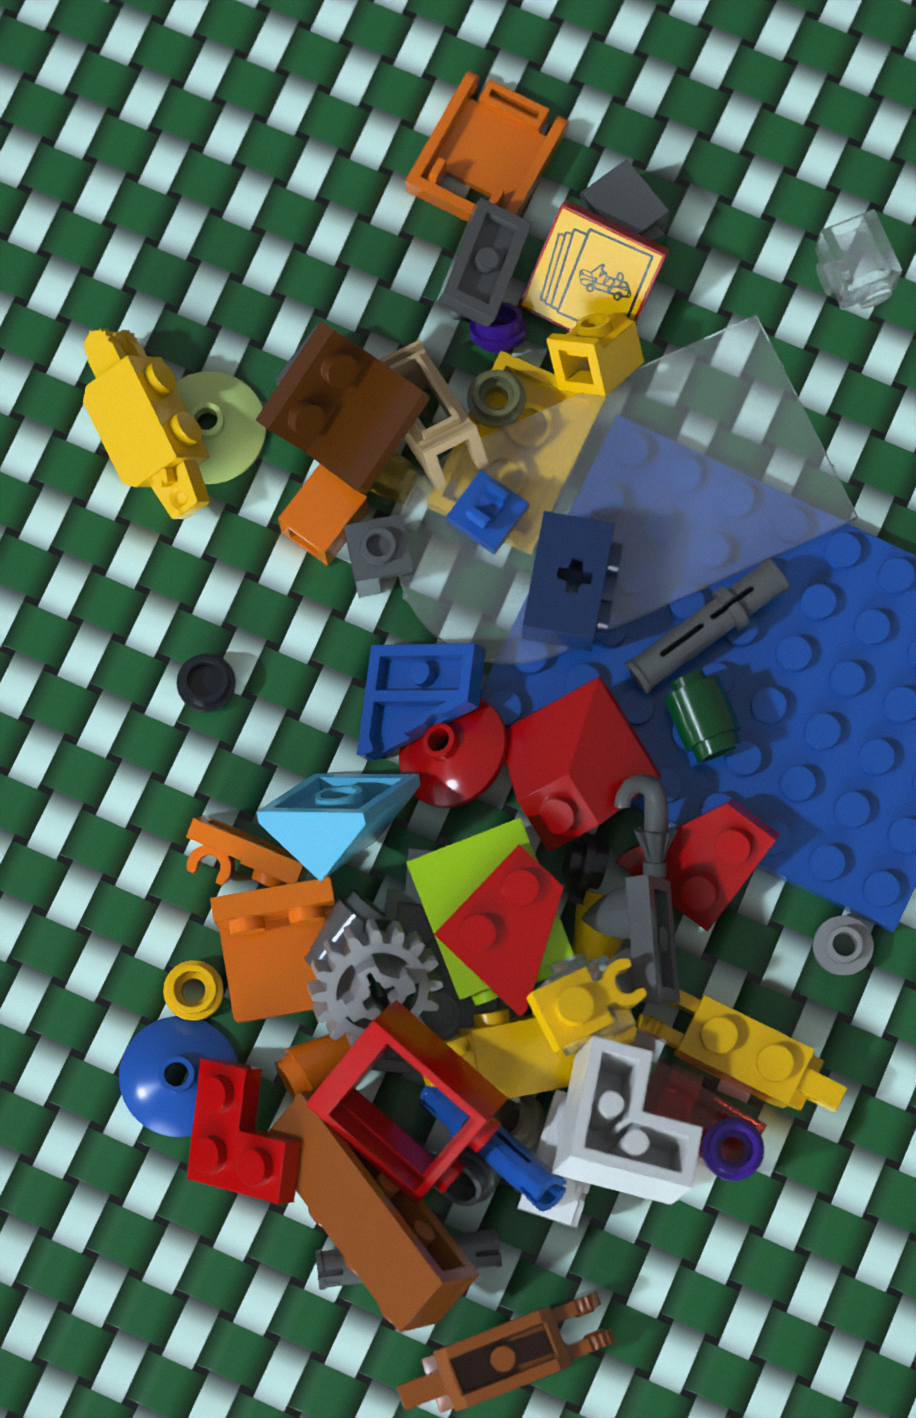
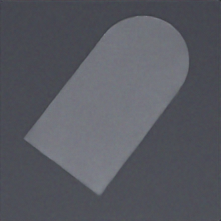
[399,315,858,664]

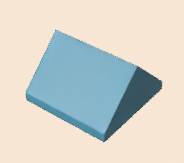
[257,773,421,882]

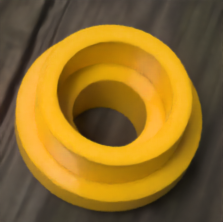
[163,960,224,1021]

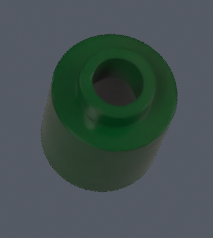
[664,670,742,763]

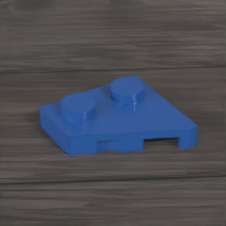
[357,643,486,761]

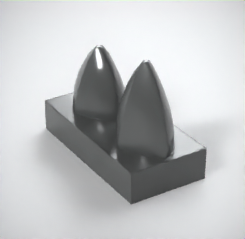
[436,198,532,328]
[582,874,680,1005]

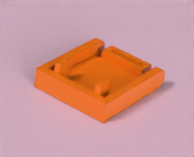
[405,71,570,222]

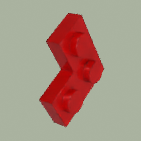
[187,1058,301,1204]

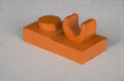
[186,815,309,887]

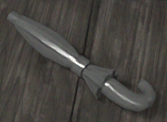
[614,773,678,880]

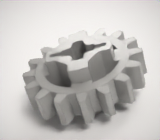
[307,919,443,1047]

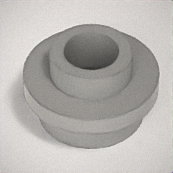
[813,916,874,976]

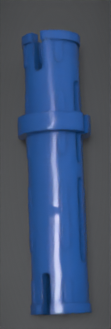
[419,1086,567,1211]

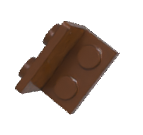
[256,321,430,494]

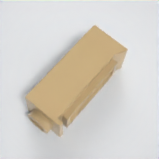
[379,339,489,491]

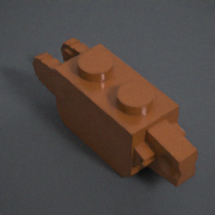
[396,1292,616,1413]

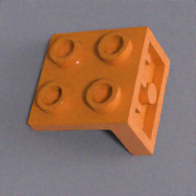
[210,877,346,1024]

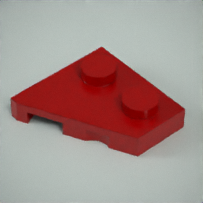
[434,845,564,1017]

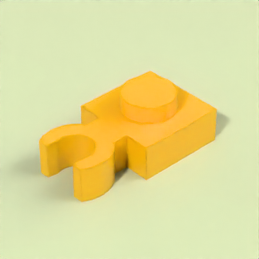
[526,958,647,1054]

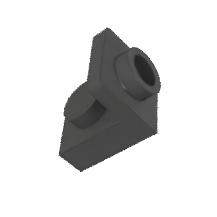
[344,514,413,598]

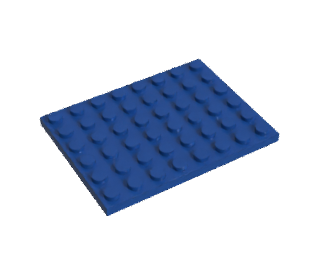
[480,416,916,932]

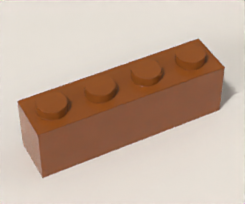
[268,1090,480,1333]

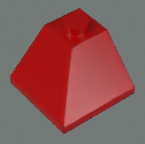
[506,675,662,852]

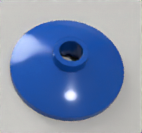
[119,1016,238,1137]

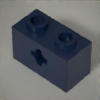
[521,511,623,652]

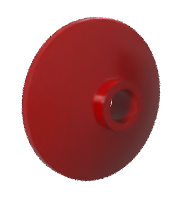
[399,698,508,808]

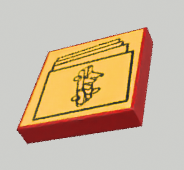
[518,199,670,331]

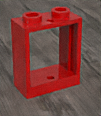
[305,1000,508,1204]

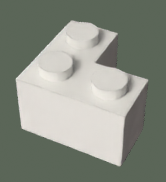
[552,1036,703,1205]

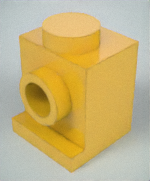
[546,313,644,396]

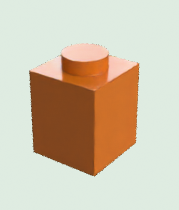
[278,464,369,566]

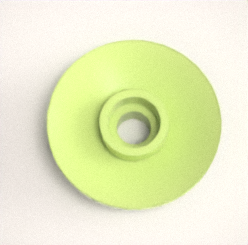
[176,371,266,484]

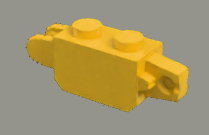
[83,328,211,519]
[635,989,847,1112]
[423,1008,638,1099]

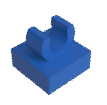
[446,470,529,555]

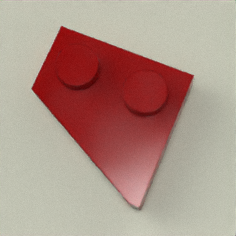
[616,799,780,932]

